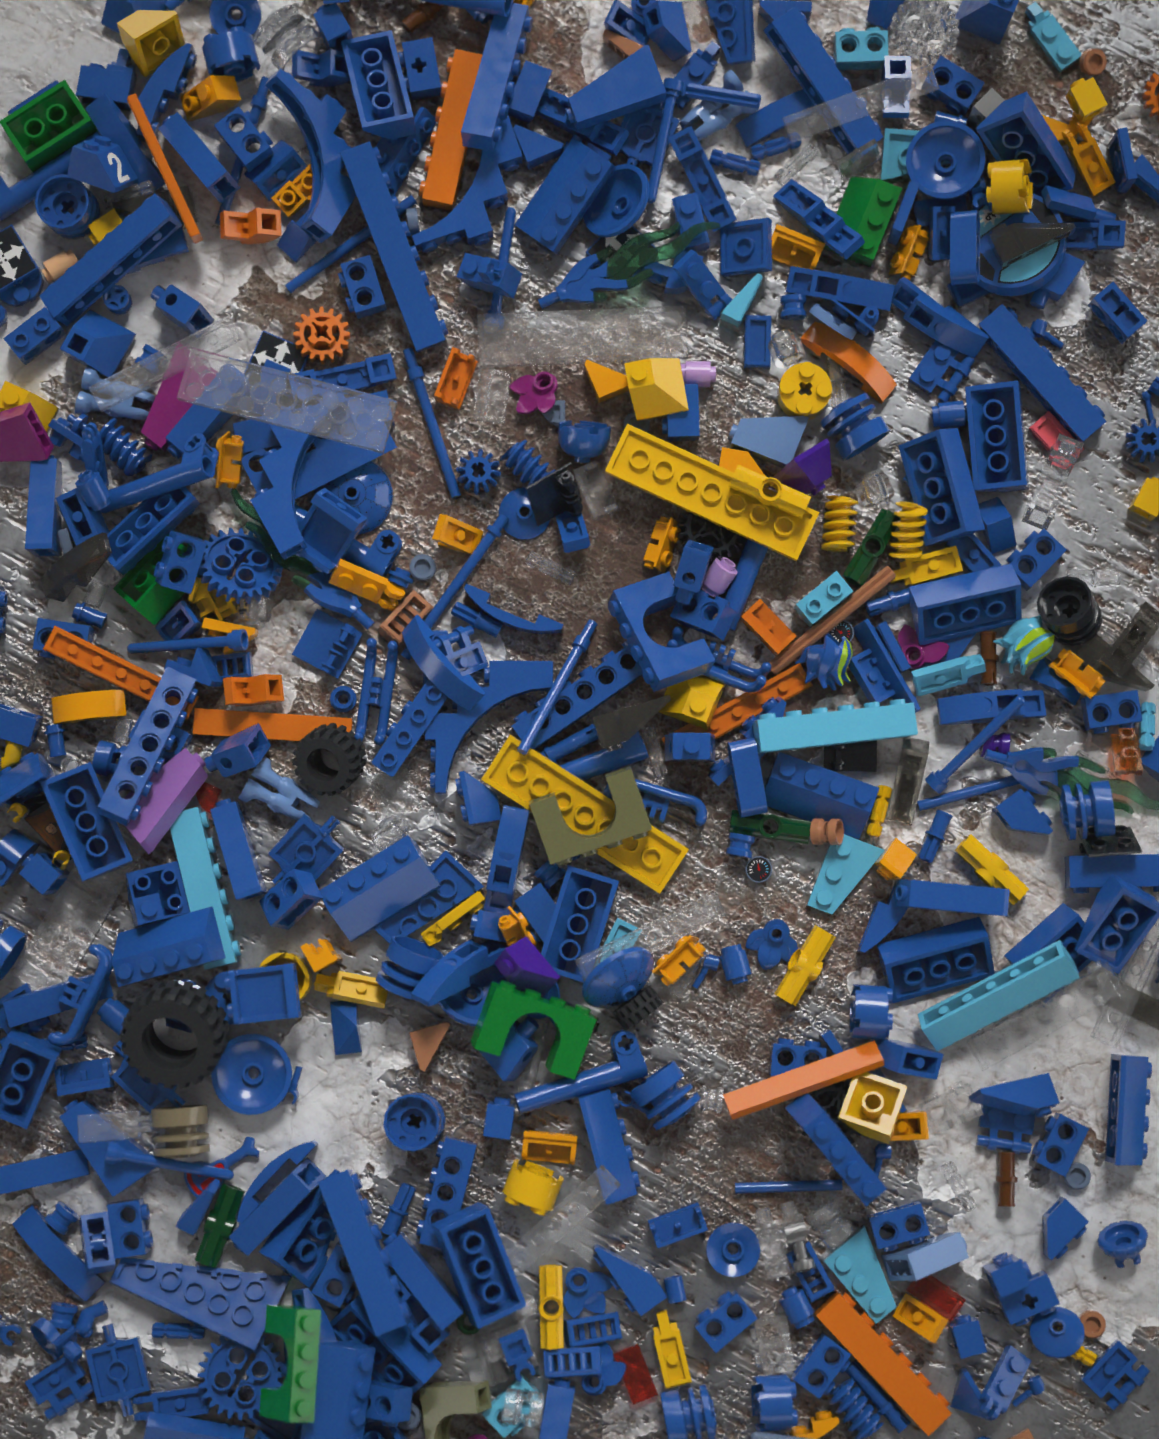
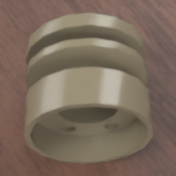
[151,1105,210,1159]

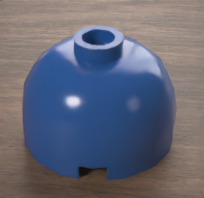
[558,420,611,463]

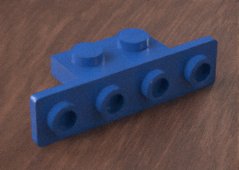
[376,107,436,197]
[848,619,921,713]
[372,679,448,777]

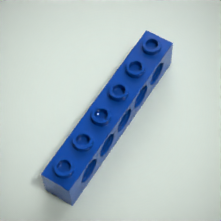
[512,641,643,750]
[98,666,199,826]

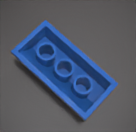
[341,30,416,140]
[976,91,1076,198]
[515,138,616,254]
[965,381,1029,492]
[898,428,985,546]
[95,487,201,576]
[909,563,1022,646]
[764,752,879,840]
[40,762,133,882]
[320,835,441,942]
[541,865,619,983]
[112,906,226,987]
[877,916,995,1004]
[1105,1054,1152,1165]
[579,1088,641,1205]
[330,1293,442,1394]
[300,1340,375,1439]

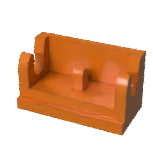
[434,347,478,410]
[740,599,797,656]

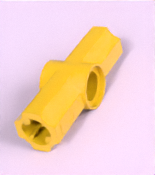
[729,464,811,519]
[954,834,1029,906]
[774,925,836,1006]
[539,1264,564,1349]

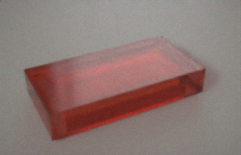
[906,1275,966,1322]
[613,1343,658,1405]

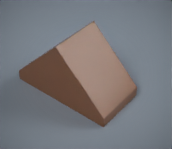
[409,1021,452,1072]

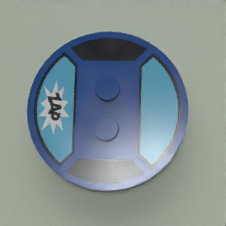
[972,194,1066,296]

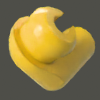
[0,740,23,771]

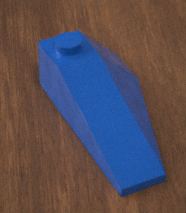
[259,1169,340,1288]

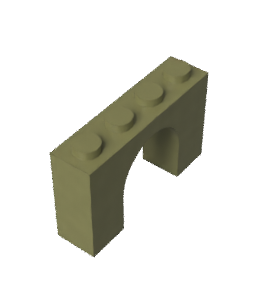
[529,766,652,866]
[419,1380,492,1439]

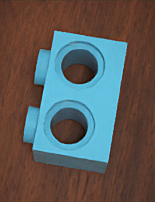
[833,27,889,70]
[794,571,853,628]
[482,1373,544,1438]

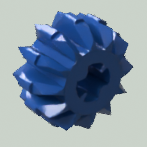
[1125,419,1159,463]
[456,449,501,495]

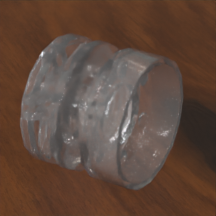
[253,4,324,74]

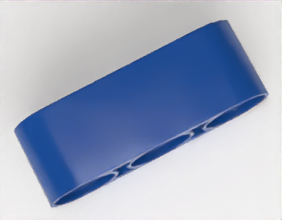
[950,210,980,285]
[727,737,768,818]

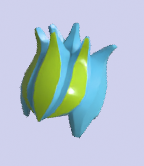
[993,615,1055,675]

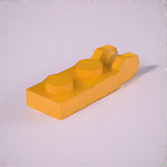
[1061,120,1115,196]
[329,559,406,611]

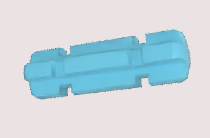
[1139,702,1156,751]

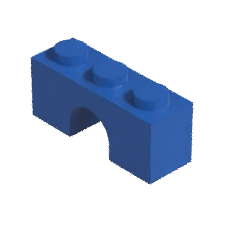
[392,1272,450,1354]

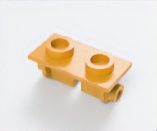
[888,225,929,281]
[213,431,244,488]
[643,516,681,573]
[1049,648,1106,699]
[498,906,537,947]
[652,935,706,986]

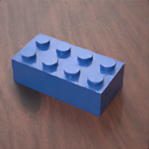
[431,1202,527,1329]

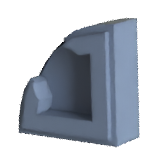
[542,400,565,427]
[57,528,74,556]

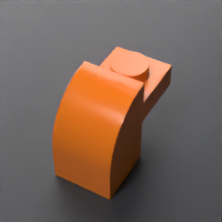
[220,208,282,244]
[223,674,284,707]

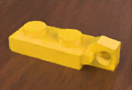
[890,546,963,586]
[421,891,485,947]
[314,970,389,1009]
[653,1310,692,1389]

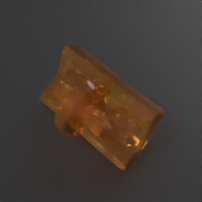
[1110,728,1143,776]

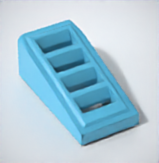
[721,273,763,327]

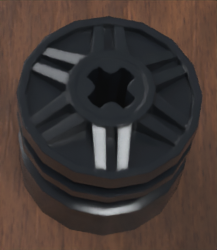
[1037,576,1103,646]

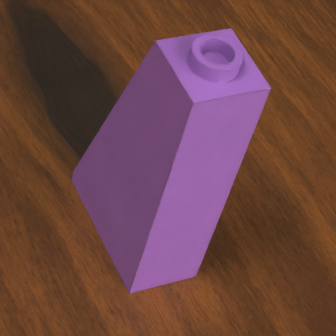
[123,748,208,854]

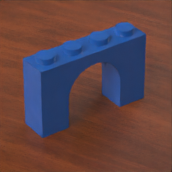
[608,572,716,692]
[785,1093,887,1206]

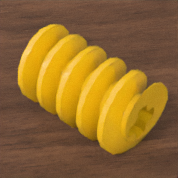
[821,496,858,552]
[888,501,928,559]

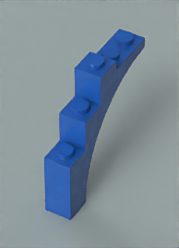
[265,68,356,243]
[412,115,523,253]
[250,391,350,560]
[423,661,553,794]

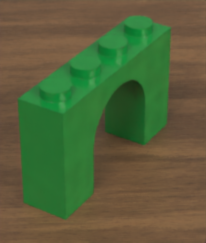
[470,981,597,1080]
[259,1305,321,1423]

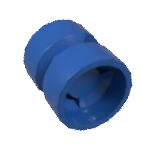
[92,740,136,776]

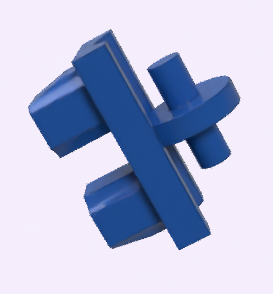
[48,413,89,460]

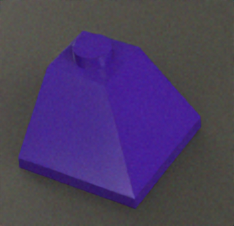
[769,438,832,496]
[494,936,560,998]

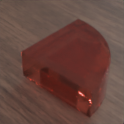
[196,782,222,814]

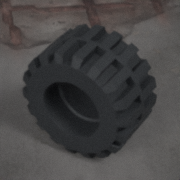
[292,723,366,796]

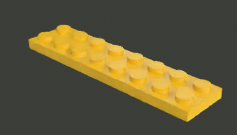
[605,424,820,562]
[481,734,689,894]

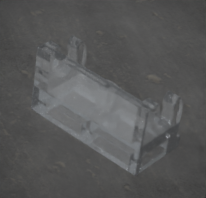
[573,461,620,522]

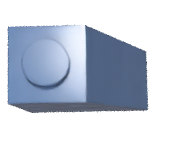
[727,416,809,468]
[881,1232,969,1281]

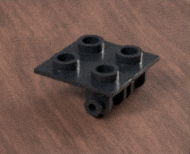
[526,462,583,526]
[824,740,877,772]
[1078,825,1142,857]

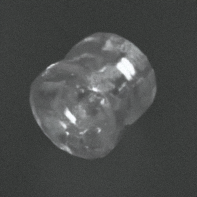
[700,1085,724,1114]

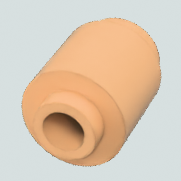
[41,249,78,283]

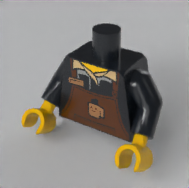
[7,795,72,870]

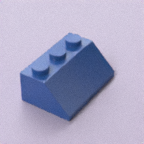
[1004,903,1092,1002]

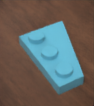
[880,128,951,181]
[807,834,885,915]
[823,1226,897,1324]

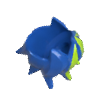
[795,633,853,691]

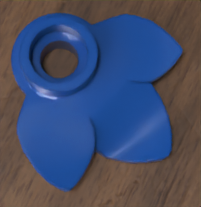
[746,919,798,970]
[563,1267,613,1318]
[576,1342,626,1396]

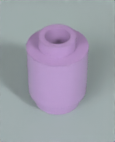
[681,361,716,388]
[702,557,738,597]

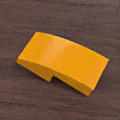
[271,164,312,218]
[785,1410,839,1439]

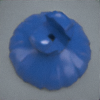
[1097,1220,1148,1268]

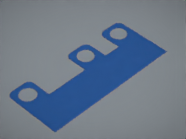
[241,395,397,499]

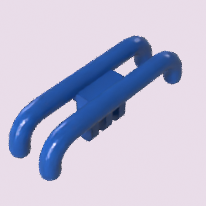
[667,626,772,693]
[354,638,398,745]
[603,779,707,826]
[48,944,113,1046]

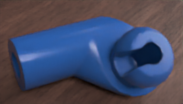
[75,1300,109,1338]

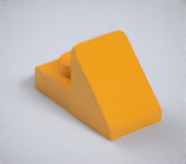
[432,514,483,555]
[202,617,259,655]
[890,1110,929,1141]
[892,1293,949,1343]

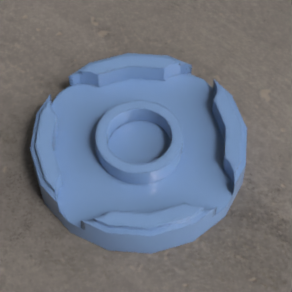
[809,303,857,340]

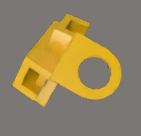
[188,577,237,621]

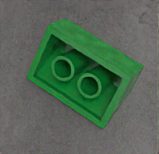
[0,80,99,173]
[824,177,902,268]
[113,534,201,626]

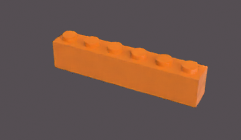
[419,49,482,211]
[814,1291,952,1436]

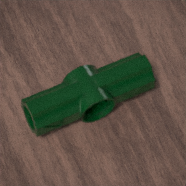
[842,508,901,587]
[729,810,812,844]
[195,1183,245,1268]

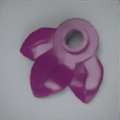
[509,372,558,414]
[898,624,949,669]

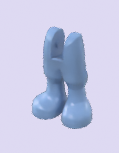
[680,70,759,141]
[75,366,155,420]
[238,756,320,821]

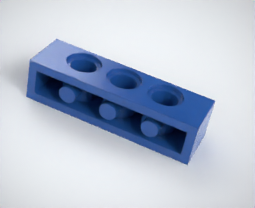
[416,1136,478,1249]

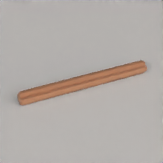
[769,566,896,675]

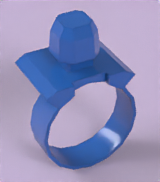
[30,1318,82,1362]

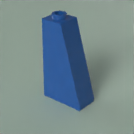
[952,0,1019,45]
[565,44,666,131]
[158,112,241,204]
[165,362,251,459]
[25,455,62,557]
[210,798,268,901]
[895,879,1010,916]
[59,1099,157,1197]
[229,1158,326,1256]
[382,1232,464,1331]
[539,1378,575,1439]
[144,1412,249,1439]

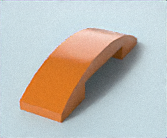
[799,321,897,404]

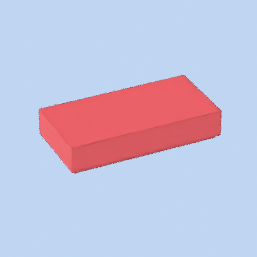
[1028,411,1084,468]

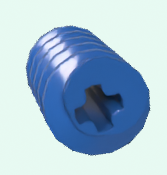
[99,418,153,477]
[500,439,556,487]
[829,1378,884,1439]

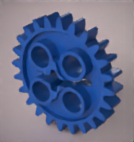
[197,528,283,604]
[197,1335,285,1420]

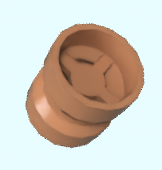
[810,818,844,845]

